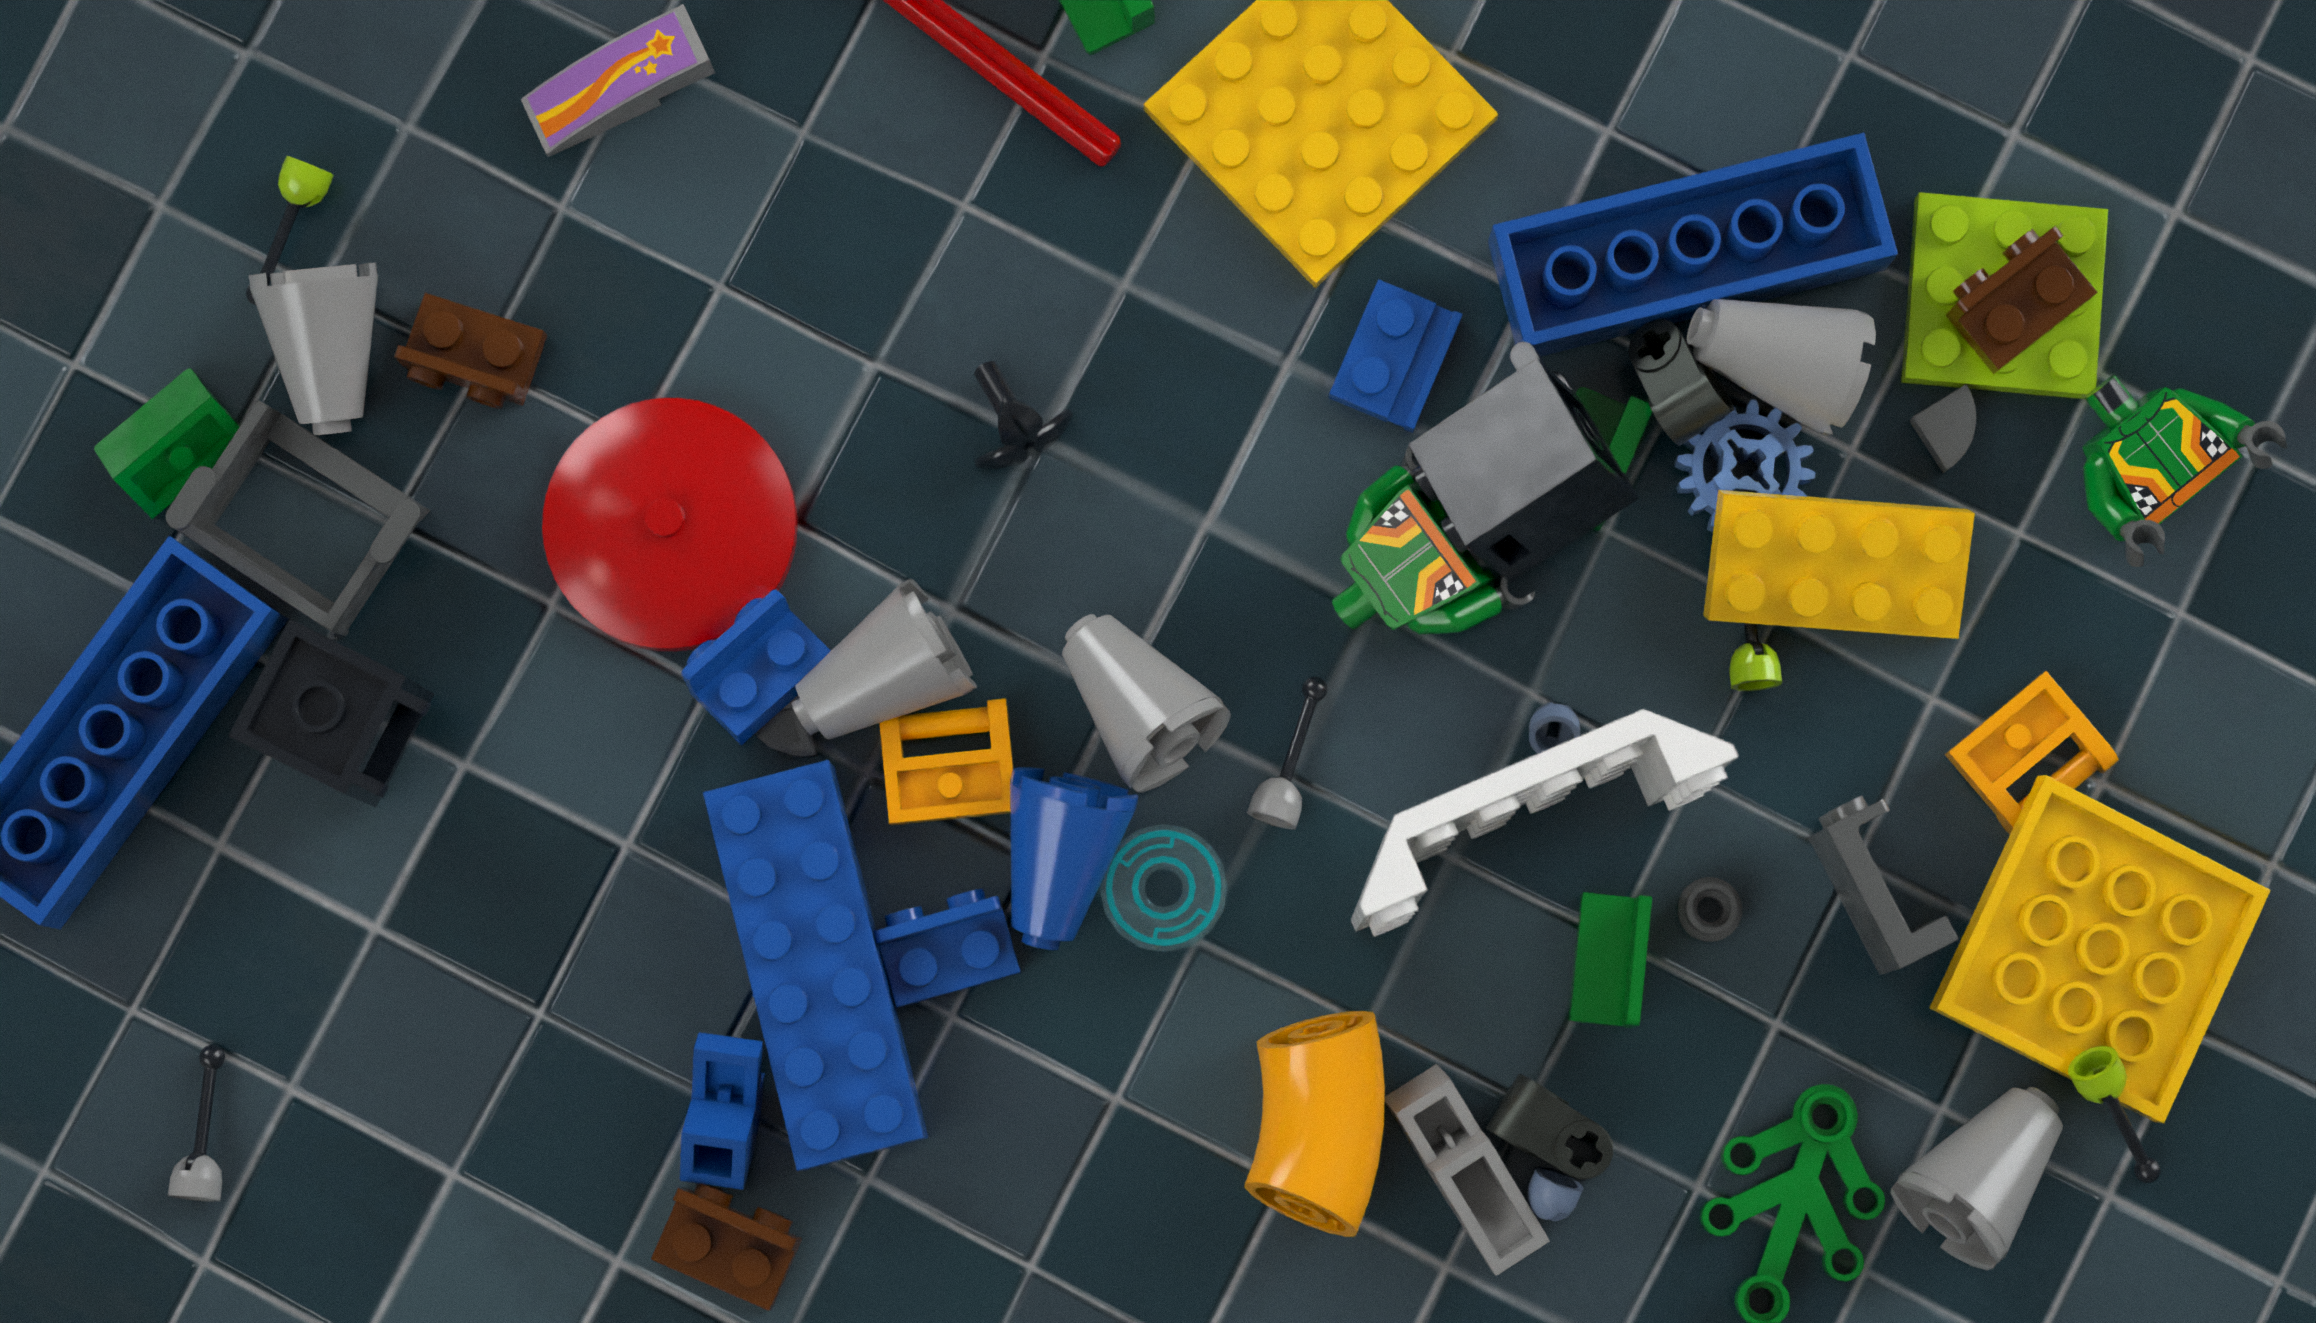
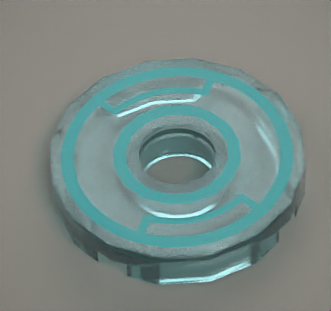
[1100,824,1228,953]

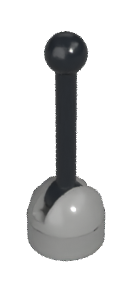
[1247,677,1327,829]
[168,1045,225,1202]

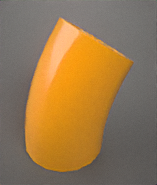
[1244,1011,1385,1237]

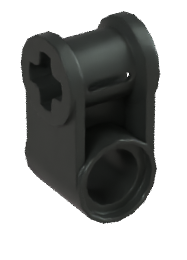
[1628,319,1734,446]
[1486,1073,1613,1179]

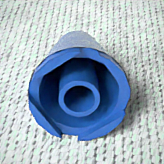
[1010,767,1139,950]

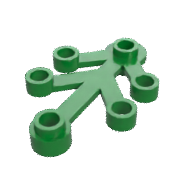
[1700,1084,1885,1323]

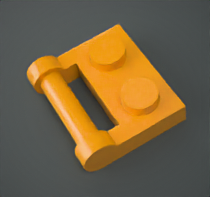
[1944,671,2119,835]
[879,698,1014,826]

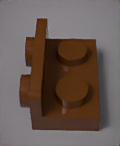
[1946,226,2098,374]
[394,293,548,409]
[651,1183,803,1311]

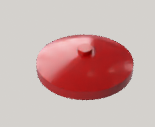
[542,398,798,651]

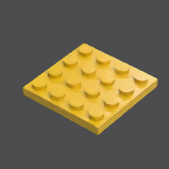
[1143,0,1498,289]
[1929,775,2271,1123]

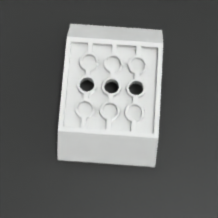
[1351,709,1738,937]

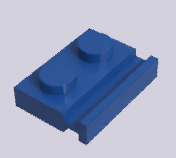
[1329,279,1463,433]

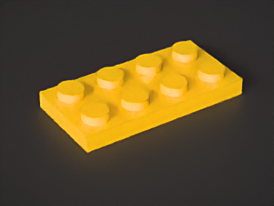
[1703,490,1975,639]

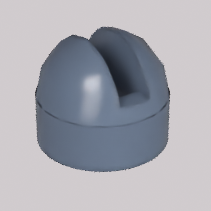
[1529,702,1580,754]
[1527,1167,1583,1221]

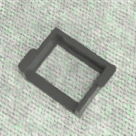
[166,400,431,637]

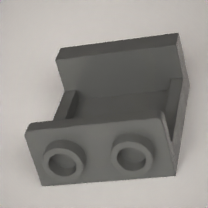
[1809,795,1959,975]

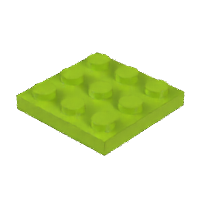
[1901,192,2108,399]

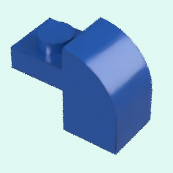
[680,1032,765,1190]

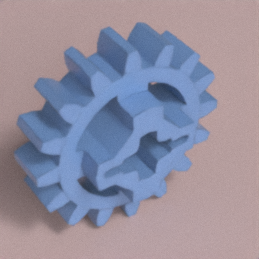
[1674,399,1816,533]

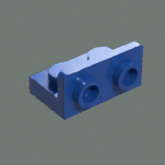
[681,589,831,745]
[873,889,1021,1009]

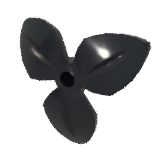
[974,361,1073,469]

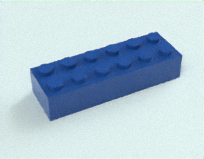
[1488,133,1898,356]
[0,536,288,930]
[703,760,929,1171]

